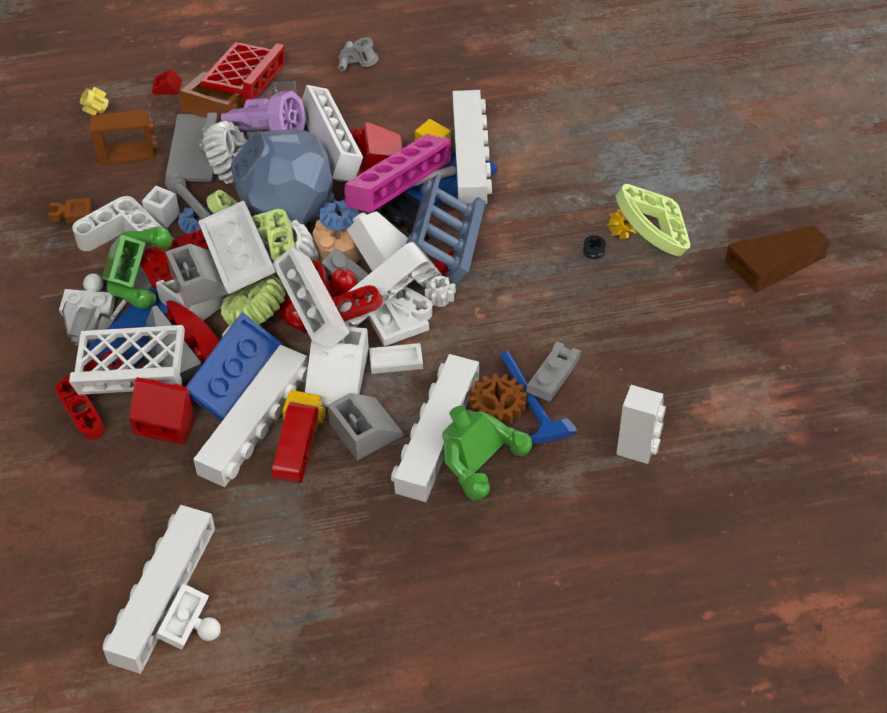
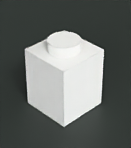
[142,186,180,229]

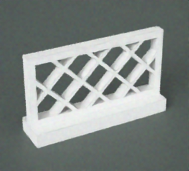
[69,325,185,395]

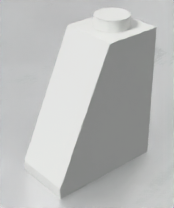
[347,211,408,272]

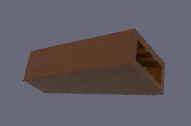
[725,225,830,293]

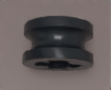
[583,235,606,260]

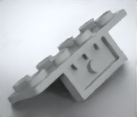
[165,113,218,182]

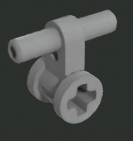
[338,37,379,72]

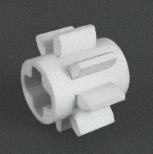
[425,276,456,307]

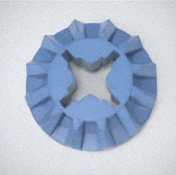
[320,199,359,231]
[178,204,214,234]

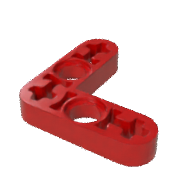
[312,260,383,322]
[55,351,127,440]

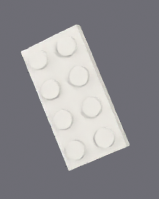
[198,200,276,294]

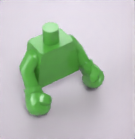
[102,227,173,309]
[442,406,532,501]

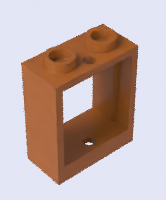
[180,71,245,122]
[90,109,159,166]

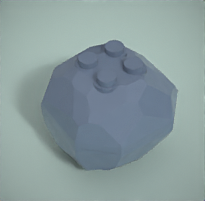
[231,129,334,228]

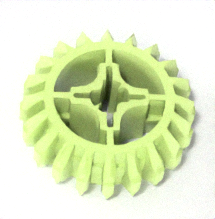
[220,274,286,326]

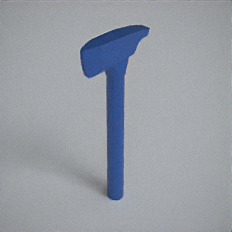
[500,351,577,444]

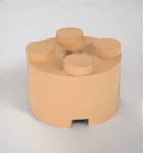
[313,216,363,263]

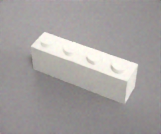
[272,247,350,349]

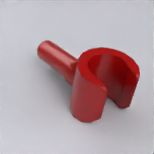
[433,250,452,277]

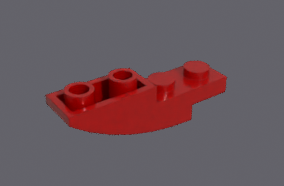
[164,300,219,364]

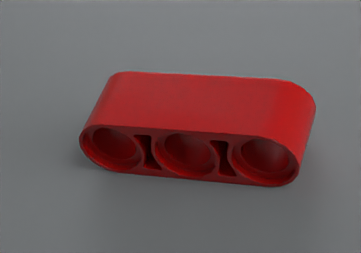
[272,402,319,484]

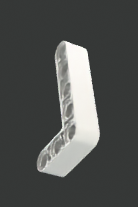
[72,196,174,251]
[340,242,442,327]

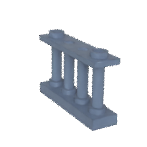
[406,173,486,284]

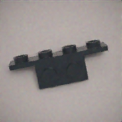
[374,191,430,241]

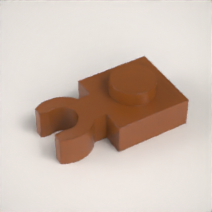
[48,198,92,224]

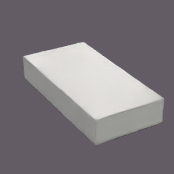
[369,343,423,374]

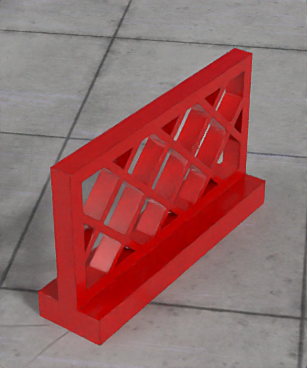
[201,42,285,103]

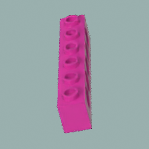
[344,134,451,213]

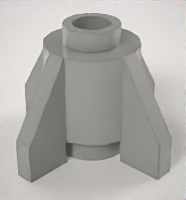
[62,301,113,346]

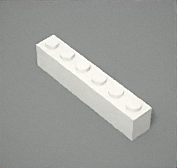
[302,85,363,182]
[453,90,492,204]
[193,345,308,487]
[391,354,479,502]
[103,505,215,674]

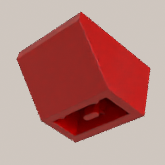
[129,377,195,445]

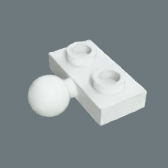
[59,274,116,319]
[155,584,221,650]

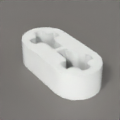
[390,286,432,321]

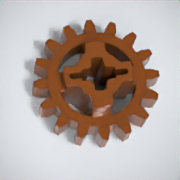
[469,373,527,425]

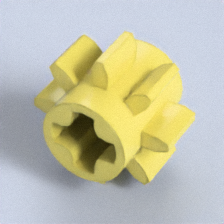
[80,87,109,115]

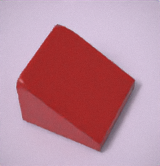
[152,69,182,95]

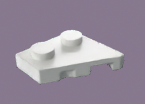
[368,299,429,346]

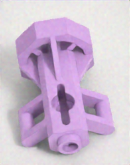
[221,90,306,131]

